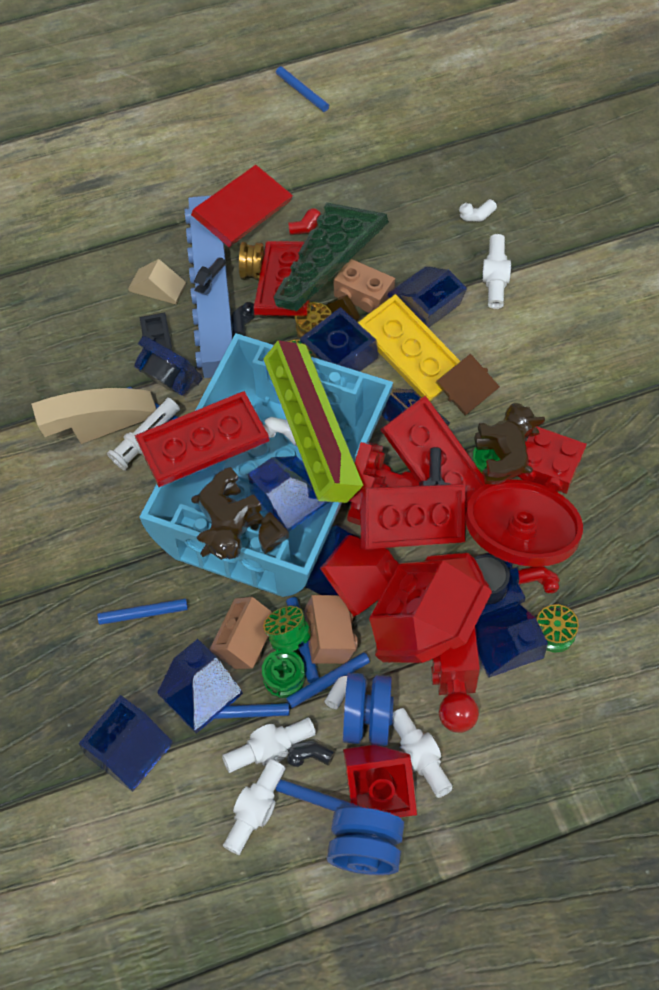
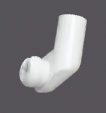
[459,199,497,221]
[263,417,297,446]
[324,676,368,709]

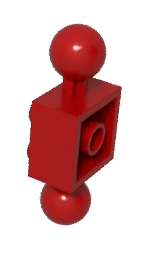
[431,627,480,733]

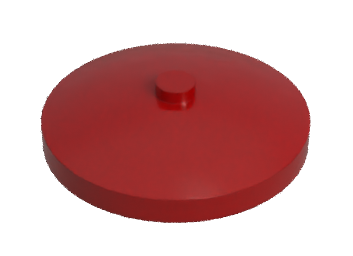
[465,479,583,567]

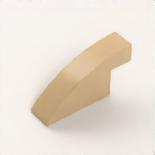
[32,388,156,444]

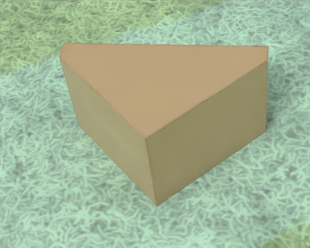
[128,259,186,305]

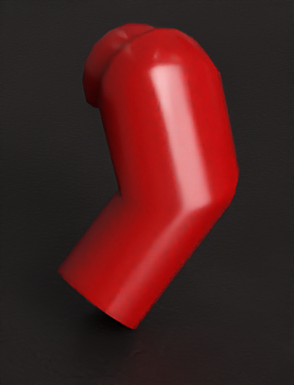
[288,208,321,235]
[516,566,560,593]

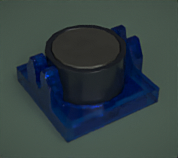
[134,336,203,396]
[474,553,526,620]

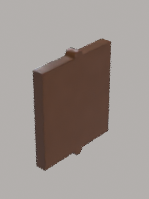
[435,353,500,416]

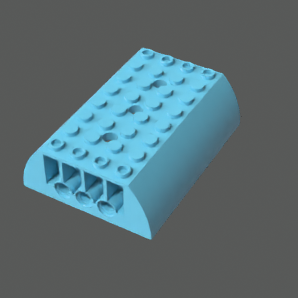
[139,333,393,597]

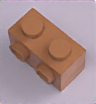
[334,258,395,313]
[304,595,358,664]
[209,597,272,669]

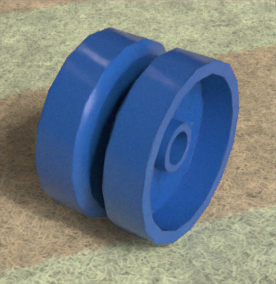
[343,673,394,746]
[327,808,404,875]

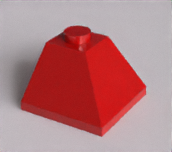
[320,535,399,616]
[343,745,417,818]

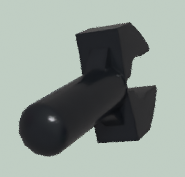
[194,257,226,295]
[419,447,450,486]

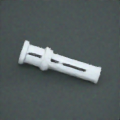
[107,398,180,471]

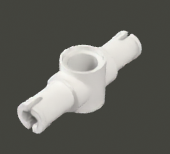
[483,234,511,309]
[392,708,453,798]
[222,717,316,773]
[223,759,285,855]

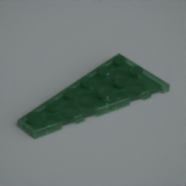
[273,202,389,311]

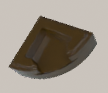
[326,295,360,322]
[258,512,289,554]

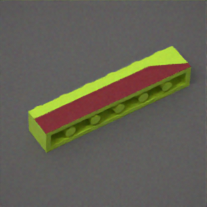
[263,340,363,503]

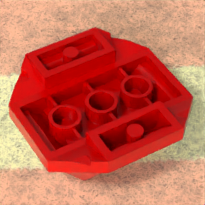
[369,553,492,663]

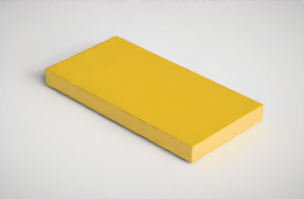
[355,294,460,402]

